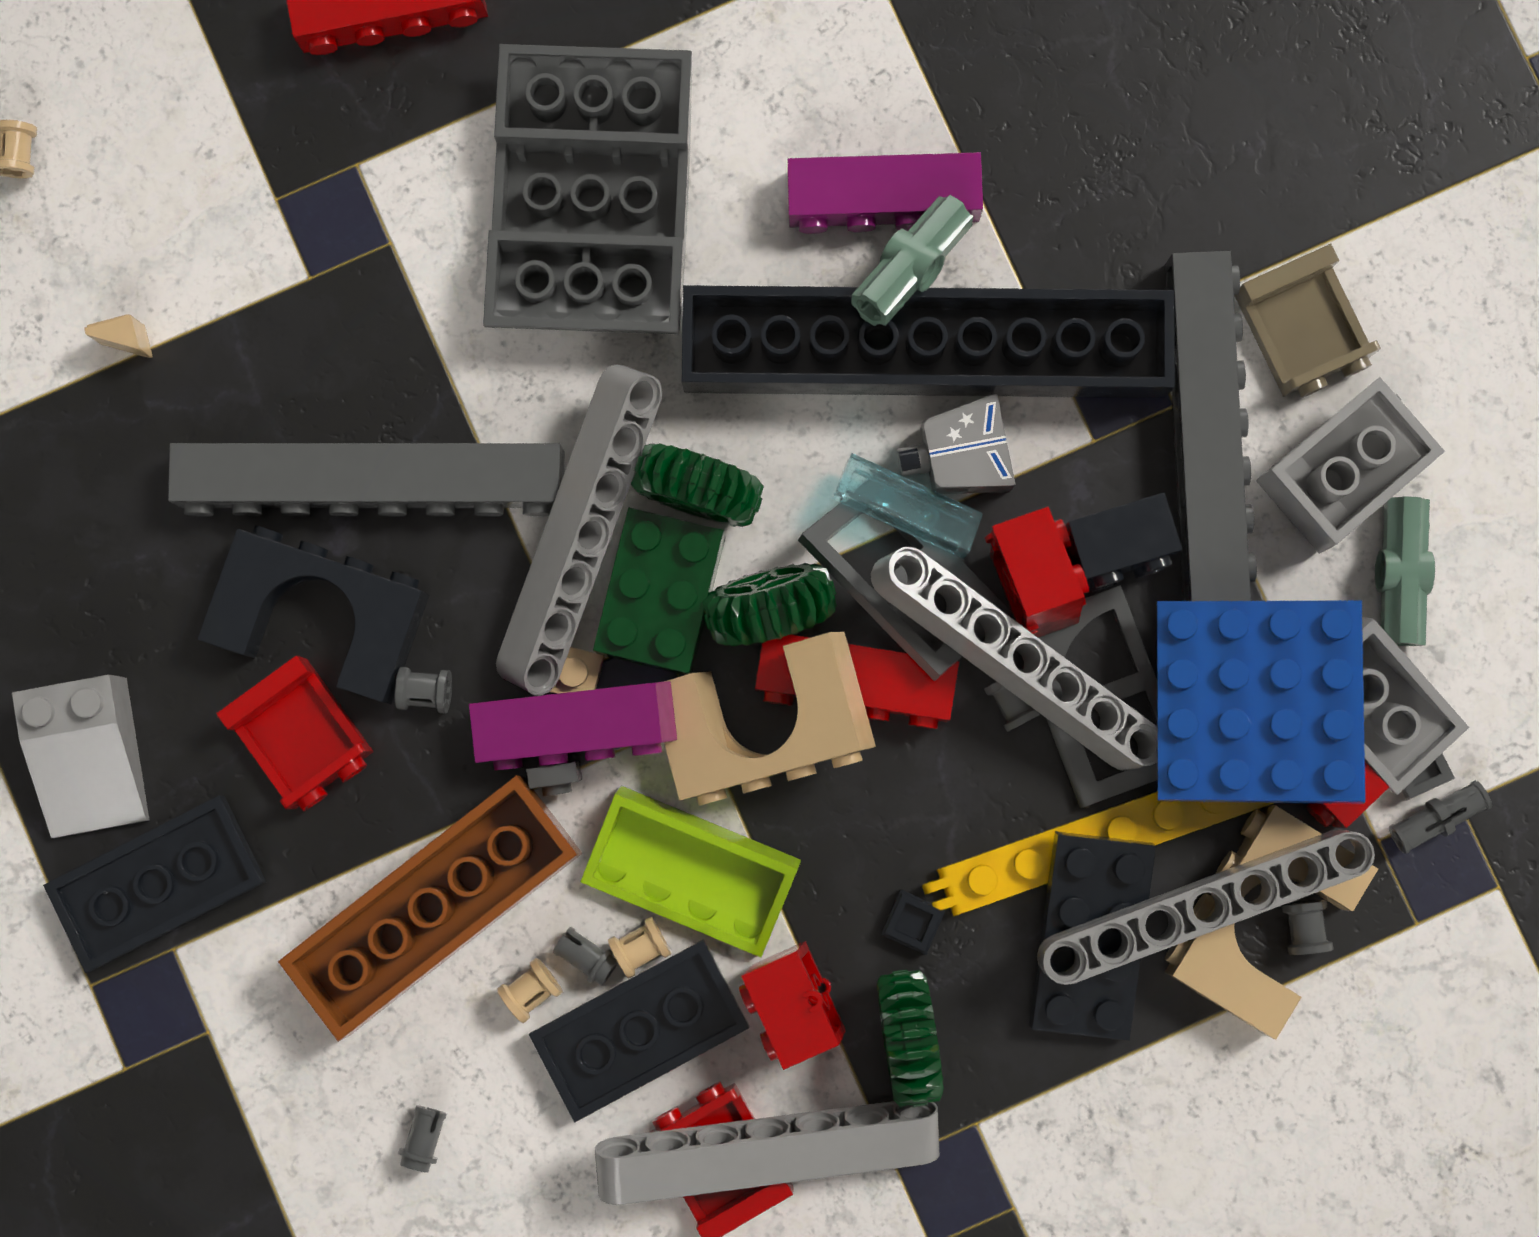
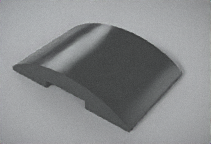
[483,44,692,335]

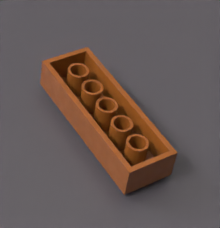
[278,775,583,1042]

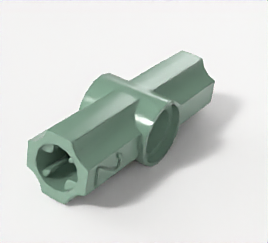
[851,195,973,326]
[1375,496,1435,646]

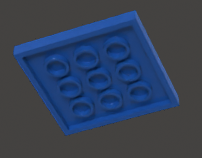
[1157,600,1366,804]

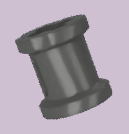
[395,667,452,714]
[984,668,1040,732]
[1282,900,1334,955]

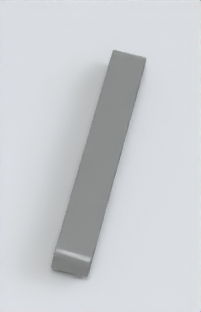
[496,364,662,695]
[871,547,1158,770]
[1037,829,1375,985]
[595,1101,940,1205]

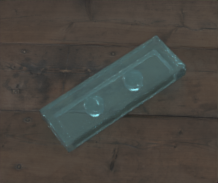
[832,453,983,559]

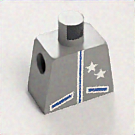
[897,394,1016,494]

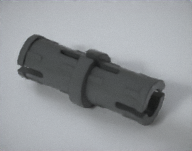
[1389,780,1493,854]

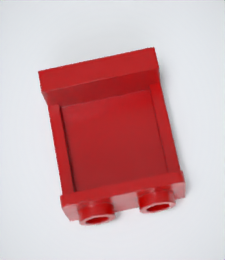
[216,655,374,811]
[650,1081,793,1237]

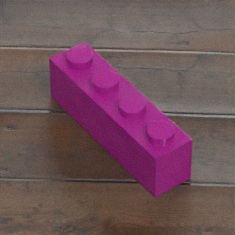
[787,152,983,234]
[469,681,677,770]

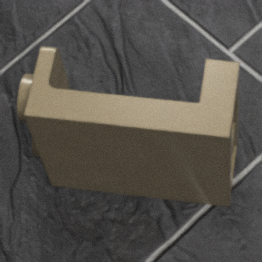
[1234,243,1381,398]

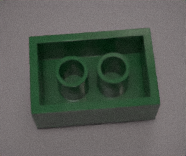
[593,507,726,675]

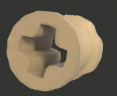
[0,120,37,178]
[608,916,671,979]
[497,958,563,1023]

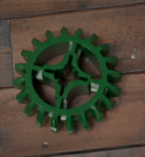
[631,443,764,527]
[703,563,837,646]
[876,969,944,1108]

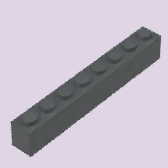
[1165,251,1257,601]
[168,443,565,516]

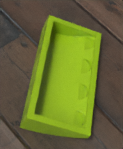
[580,785,801,958]

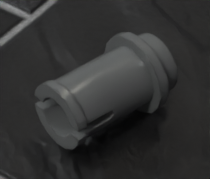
[553,927,618,985]
[398,1105,447,1173]

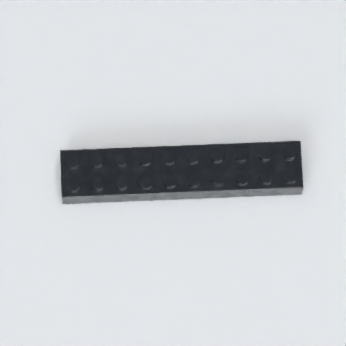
[681,285,1175,398]

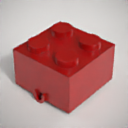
[985,506,1089,637]
[739,941,846,1070]

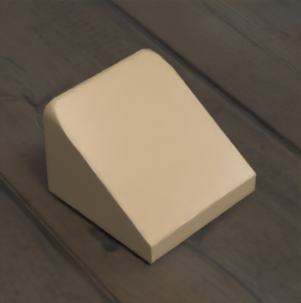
[84,314,153,358]

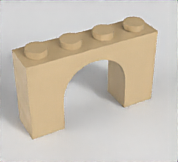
[664,632,876,806]
[1165,805,1378,1040]

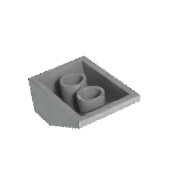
[1256,377,1445,554]
[1362,617,1469,795]
[12,675,149,838]

